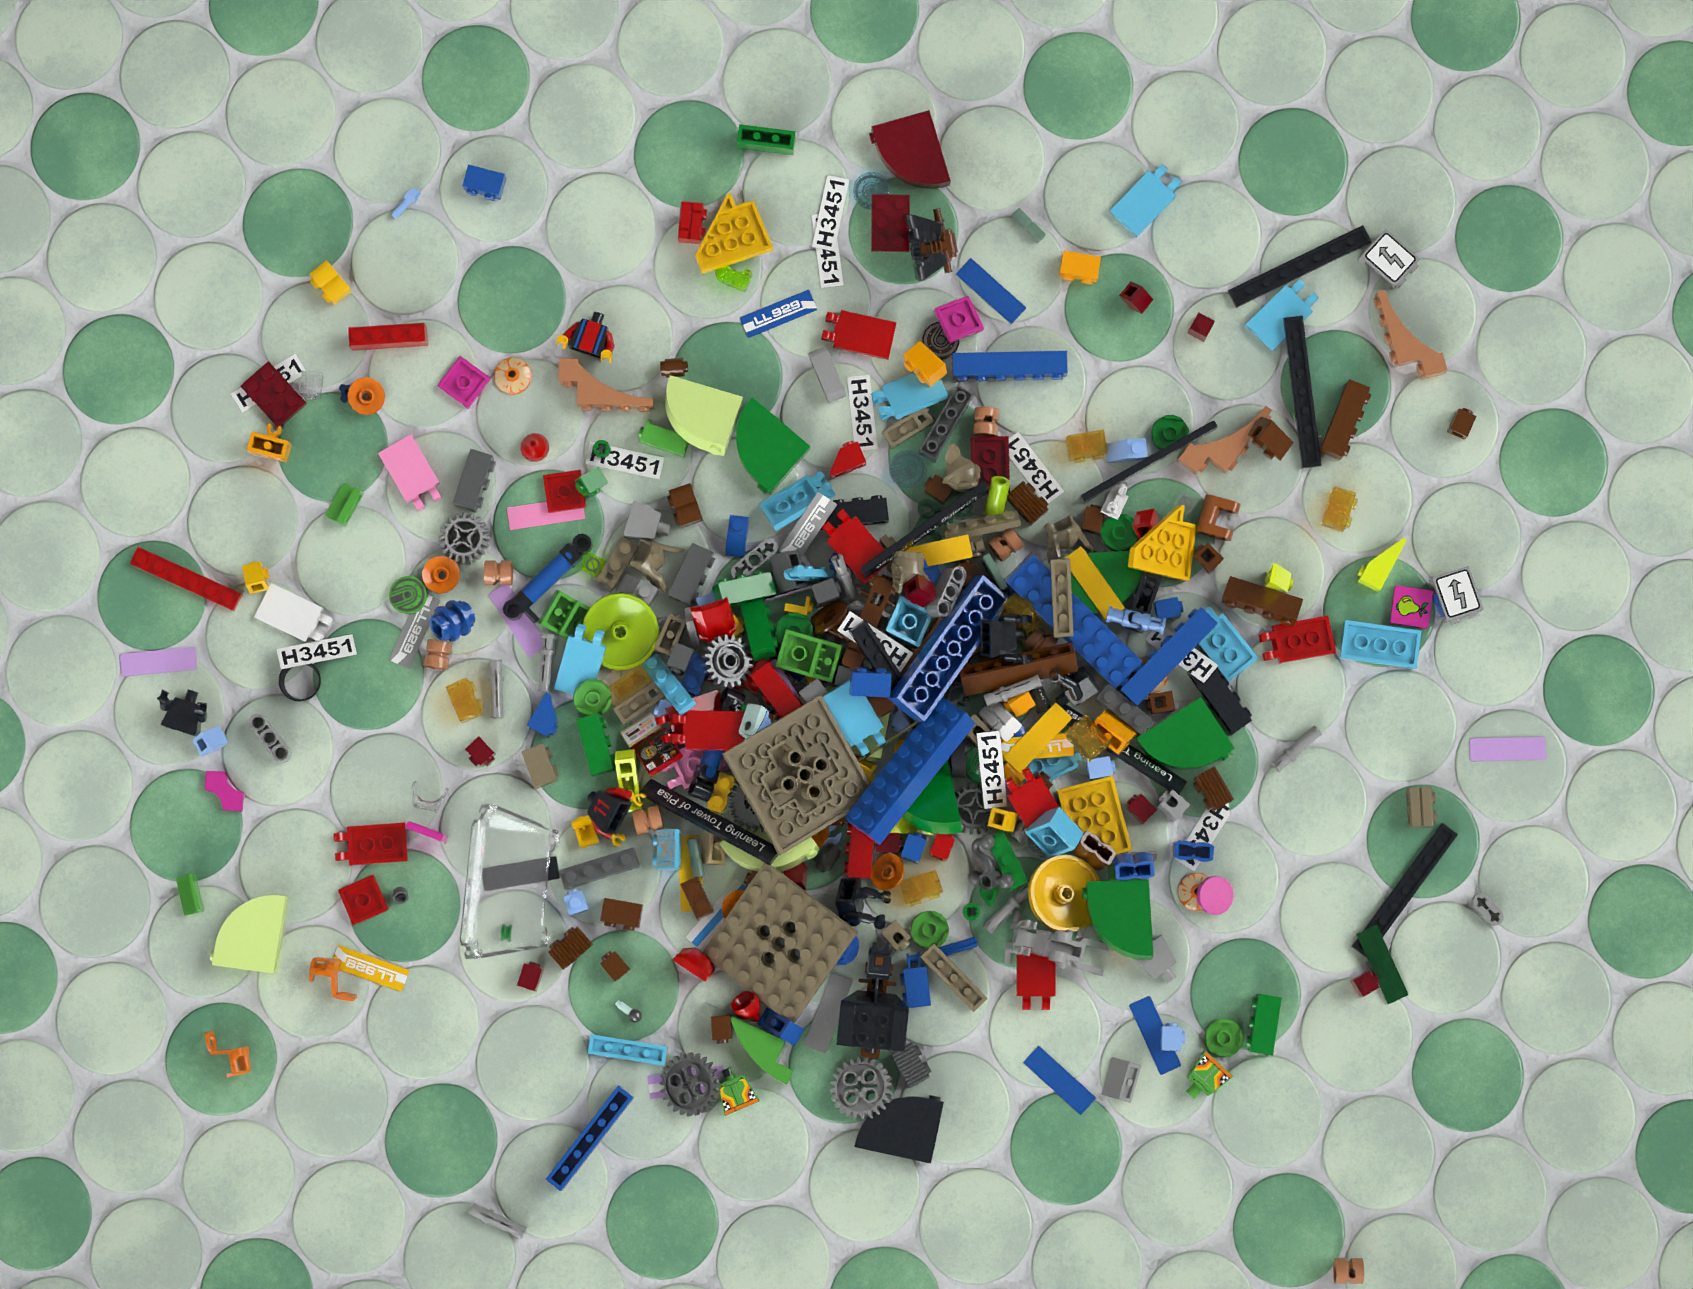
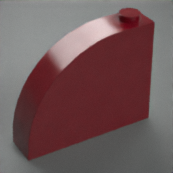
[869,110,951,189]

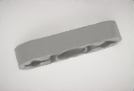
[731,539,778,579]

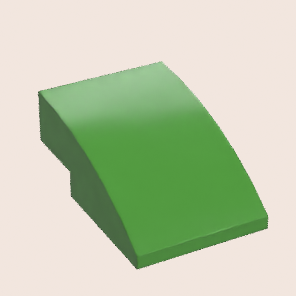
[538,590,590,640]
[776,629,845,683]

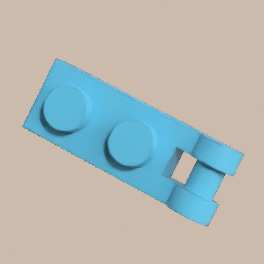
[784,565,836,582]

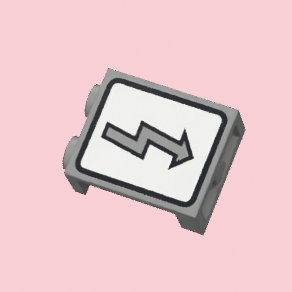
[1358,229,1420,290]
[1429,566,1484,625]

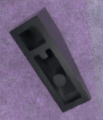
[1124,571,1162,634]

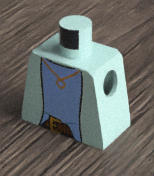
[739,703,779,739]

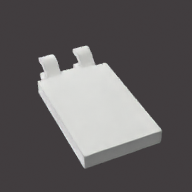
[254,583,333,643]

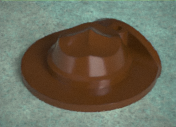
[811,601,848,637]

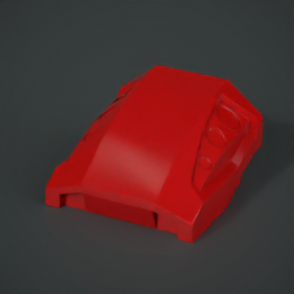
[690,597,737,642]
[673,947,715,982]

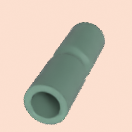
[1012,208,1046,242]
[687,838,705,878]

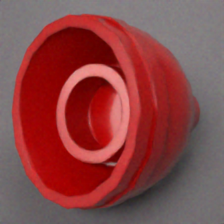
[520,433,549,462]
[731,991,761,1022]

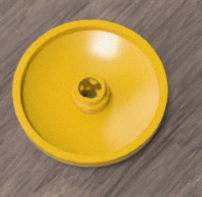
[1028,855,1100,932]

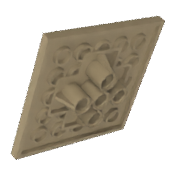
[722,695,870,855]
[702,862,858,1023]

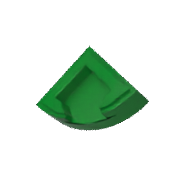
[980,887,999,907]

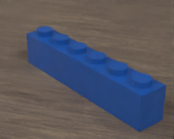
[952,351,1068,382]
[1120,607,1218,706]
[546,1085,635,1191]

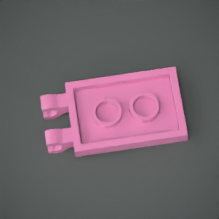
[378,434,442,511]
[661,747,731,790]

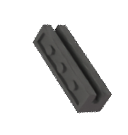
[919,385,974,463]

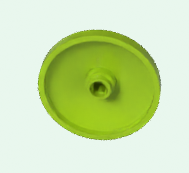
[583,593,659,670]

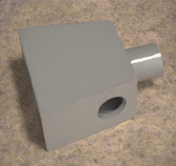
[623,500,671,541]
[1132,935,1177,984]

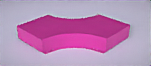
[205,771,244,811]

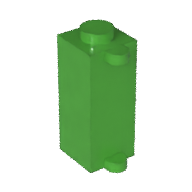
[638,419,689,458]

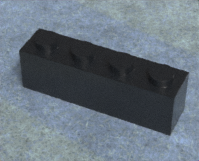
[820,495,889,530]
[1187,665,1252,735]

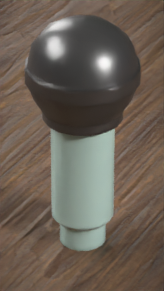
[615,1000,642,1023]

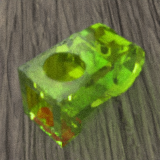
[715,265,753,292]

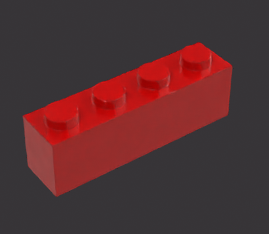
[348,323,428,351]
[750,661,803,719]
[844,823,874,880]

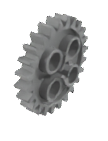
[830,1057,893,1120]

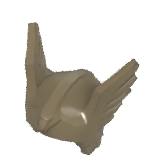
[942,443,981,491]
[1044,514,1095,564]
[630,539,685,593]
[891,551,930,593]

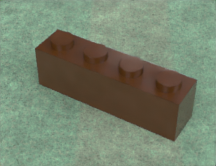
[1320,379,1371,460]
[1222,576,1303,626]

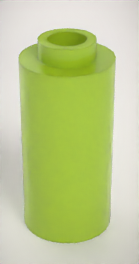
[984,476,1010,516]

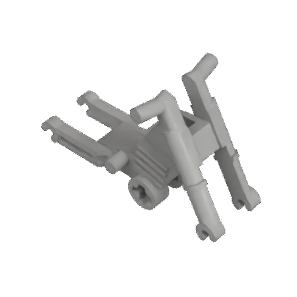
[1004,911,1109,976]

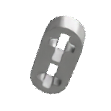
[1471,894,1504,926]

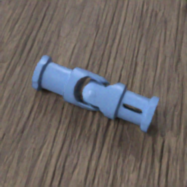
[1106,606,1166,635]

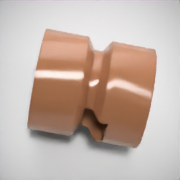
[973,407,999,437]
[988,528,1024,562]
[484,560,513,585]
[1023,625,1058,651]
[423,639,452,670]
[632,805,664,835]
[1333,1258,1364,1284]

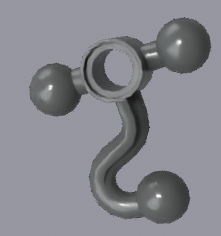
[968,834,1014,890]

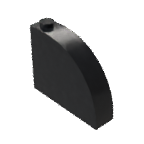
[854,1095,944,1164]

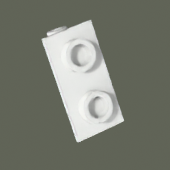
[1100,484,1129,520]

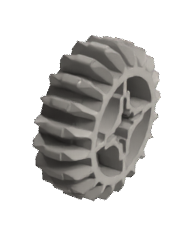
[438,512,491,564]

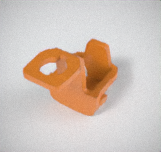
[309,957,357,1001]
[205,1031,251,1077]

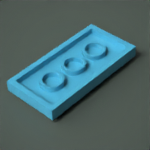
[1340,620,1422,669]

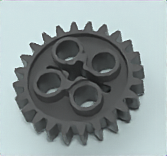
[659,1052,721,1116]

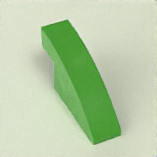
[731,1016,793,1085]

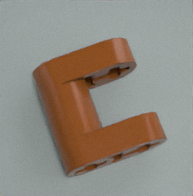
[1196,495,1241,541]

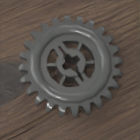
[727,782,788,832]

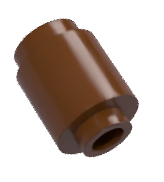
[660,358,688,378]

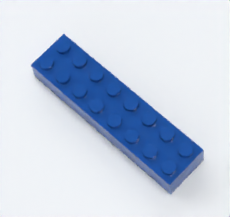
[1004,552,1142,689]
[887,575,1011,722]
[844,697,976,845]

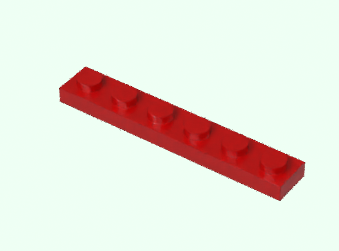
[130,547,243,611]

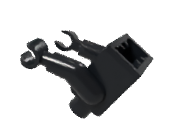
[980,613,1033,665]
[1049,666,1100,707]
[157,689,207,737]
[835,878,891,929]

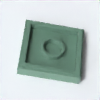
[982,553,1008,593]

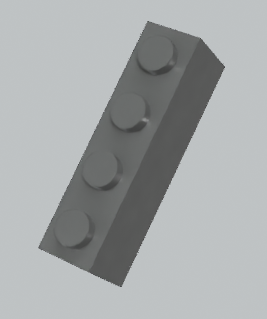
[559,847,640,890]

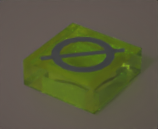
[580,552,606,578]

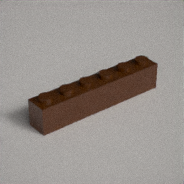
[959,642,1078,696]

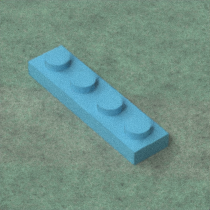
[641,653,696,715]
[588,1034,668,1066]

